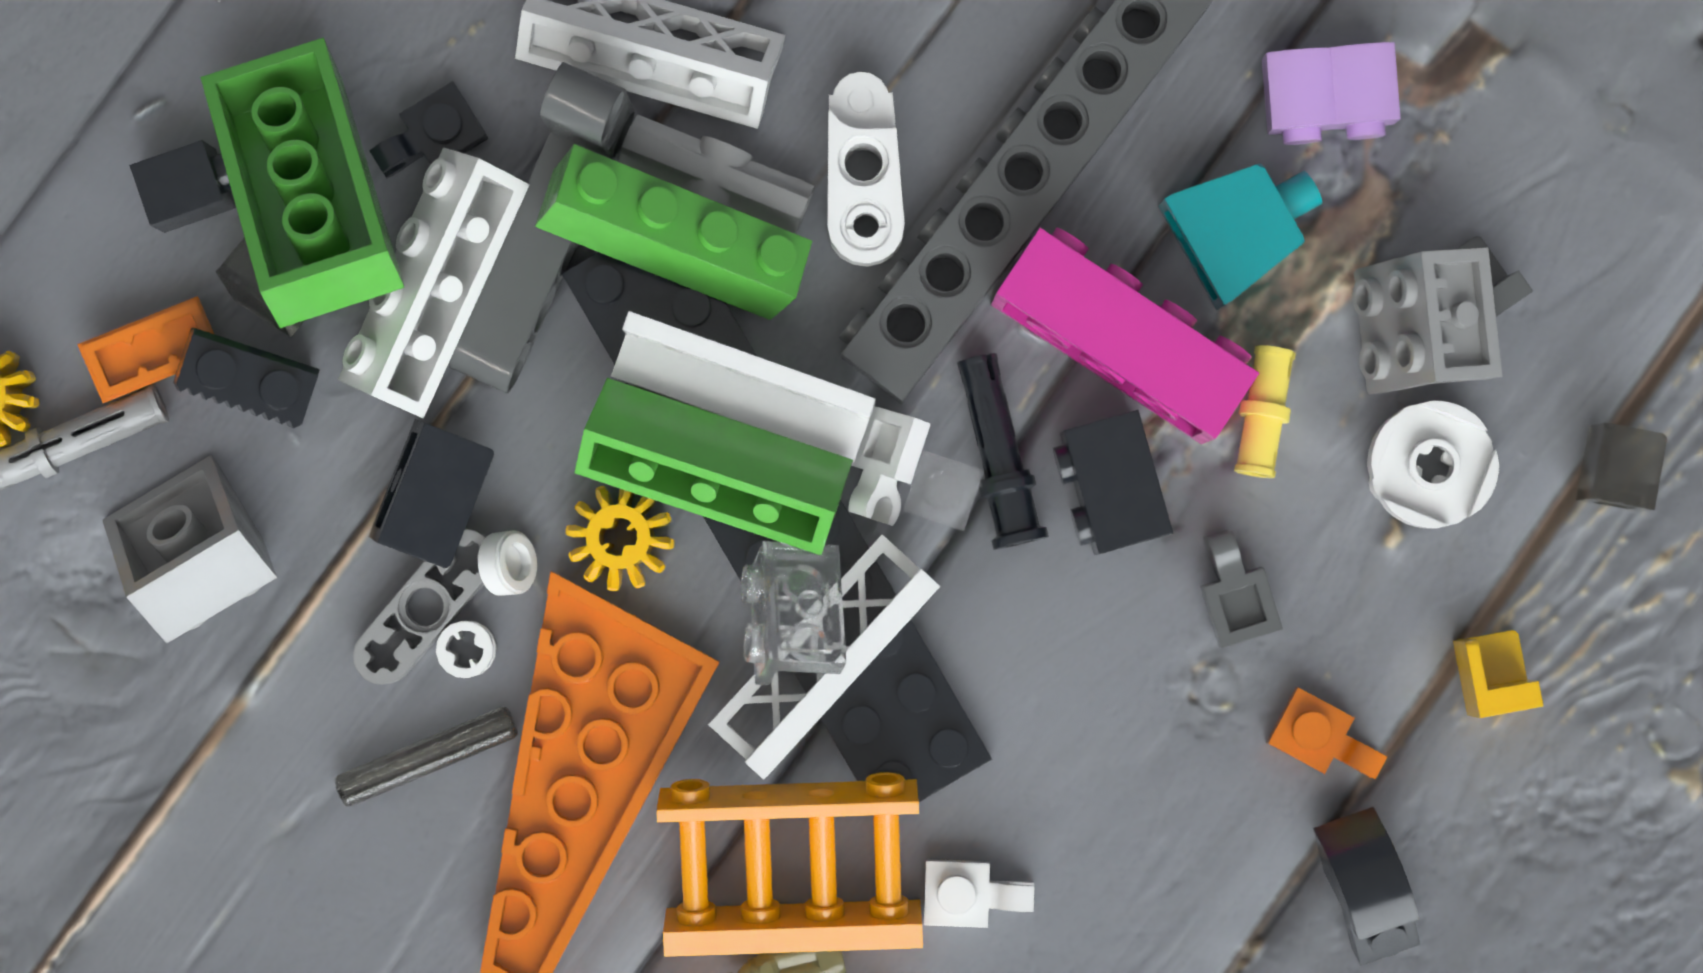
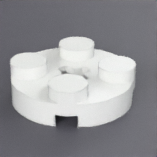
[1367,400,1499,529]

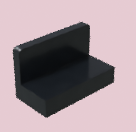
[368,419,494,568]

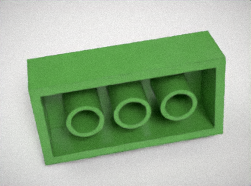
[200,37,405,328]

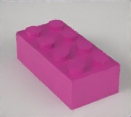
[991,227,1259,445]

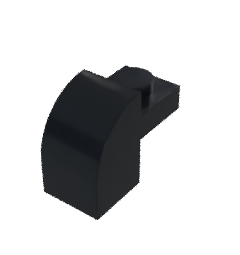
[1313,807,1420,966]

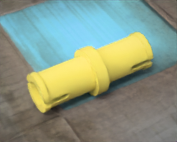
[1234,345,1296,478]

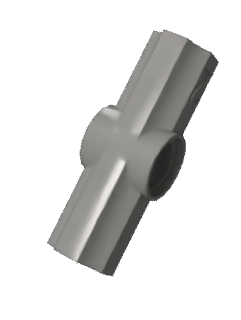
[618,114,815,234]

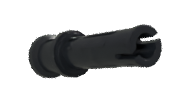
[957,353,1049,550]

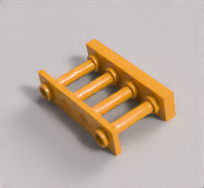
[657,772,923,957]

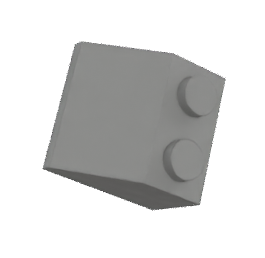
[102,455,277,643]

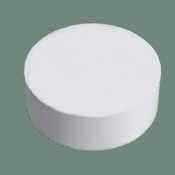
[478,530,537,596]

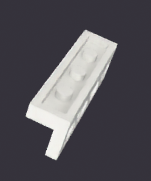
[515,0,785,129]
[611,311,876,464]
[708,534,940,780]

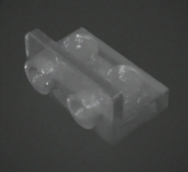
[741,541,847,685]

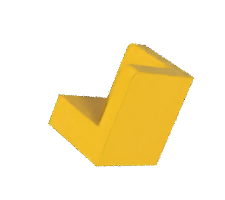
[1453,630,1544,718]

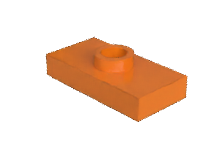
[77,296,214,403]

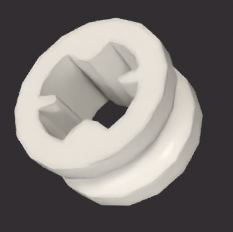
[436,621,497,678]

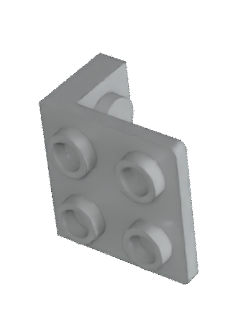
[1352,247,1503,394]

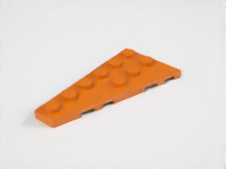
[480,571,721,973]

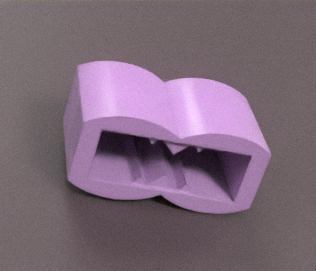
[1262,42,1401,145]

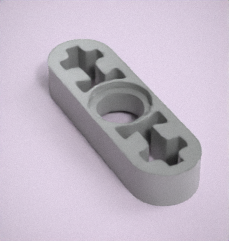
[353,529,487,685]

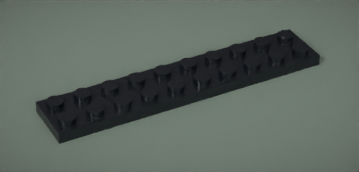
[561,252,992,802]

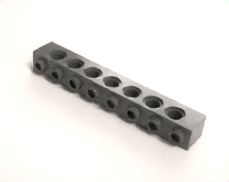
[839,0,1213,404]

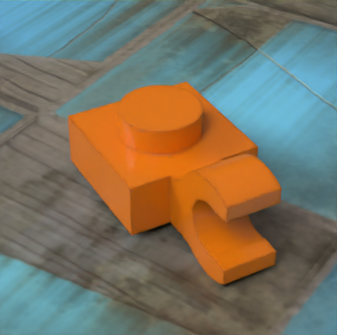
[1266,687,1387,779]

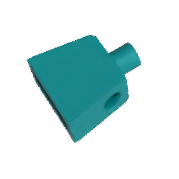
[1158,164,1323,310]

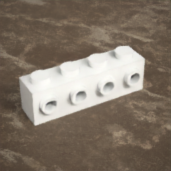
[338,148,530,419]

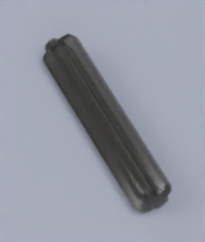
[334,707,518,807]

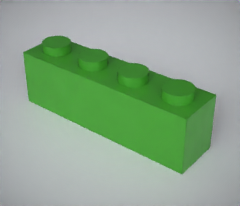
[535,144,812,320]
[574,378,853,555]

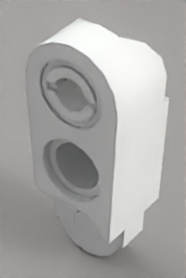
[827,72,905,267]

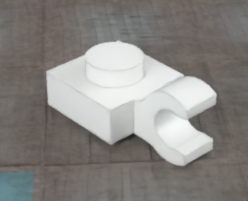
[848,406,931,526]
[924,859,1034,928]

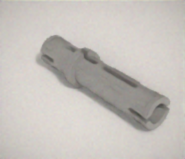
[0,384,169,491]

